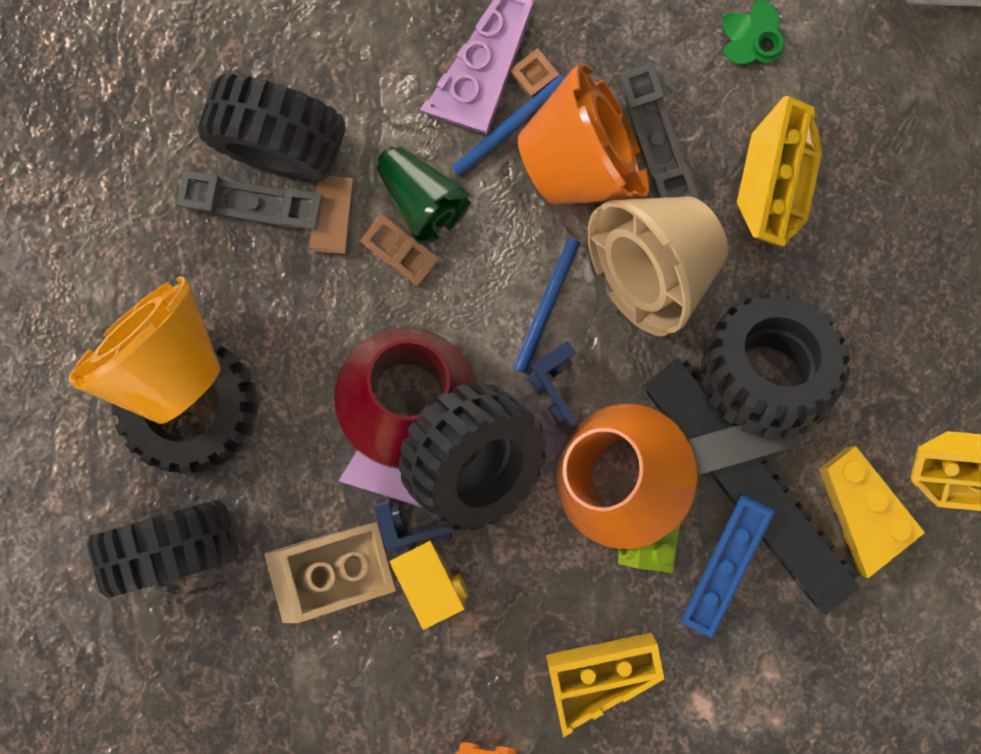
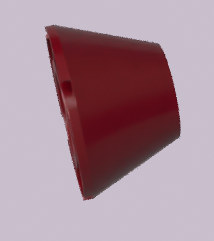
[334,327,476,469]

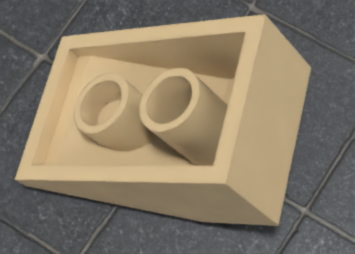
[264,522,396,623]

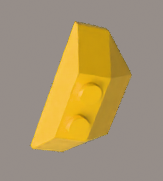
[737,96,822,247]
[910,431,981,511]

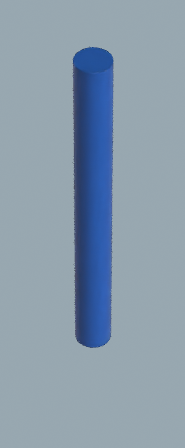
[451,74,564,177]
[513,237,580,374]

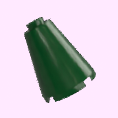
[376,146,471,245]

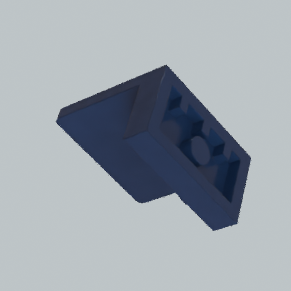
[527,341,578,428]
[374,497,458,554]

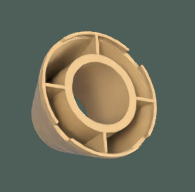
[587,196,728,336]

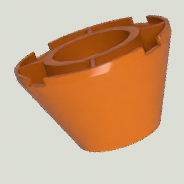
[518,63,649,205]
[556,404,698,549]

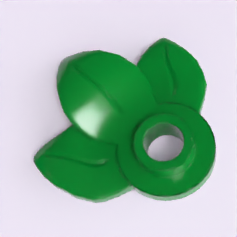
[722,0,785,65]

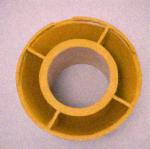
[68,276,221,424]

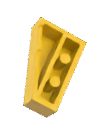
[819,446,925,578]
[389,541,469,630]
[546,632,664,738]

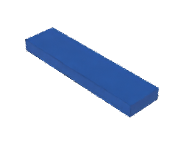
[680,493,776,639]

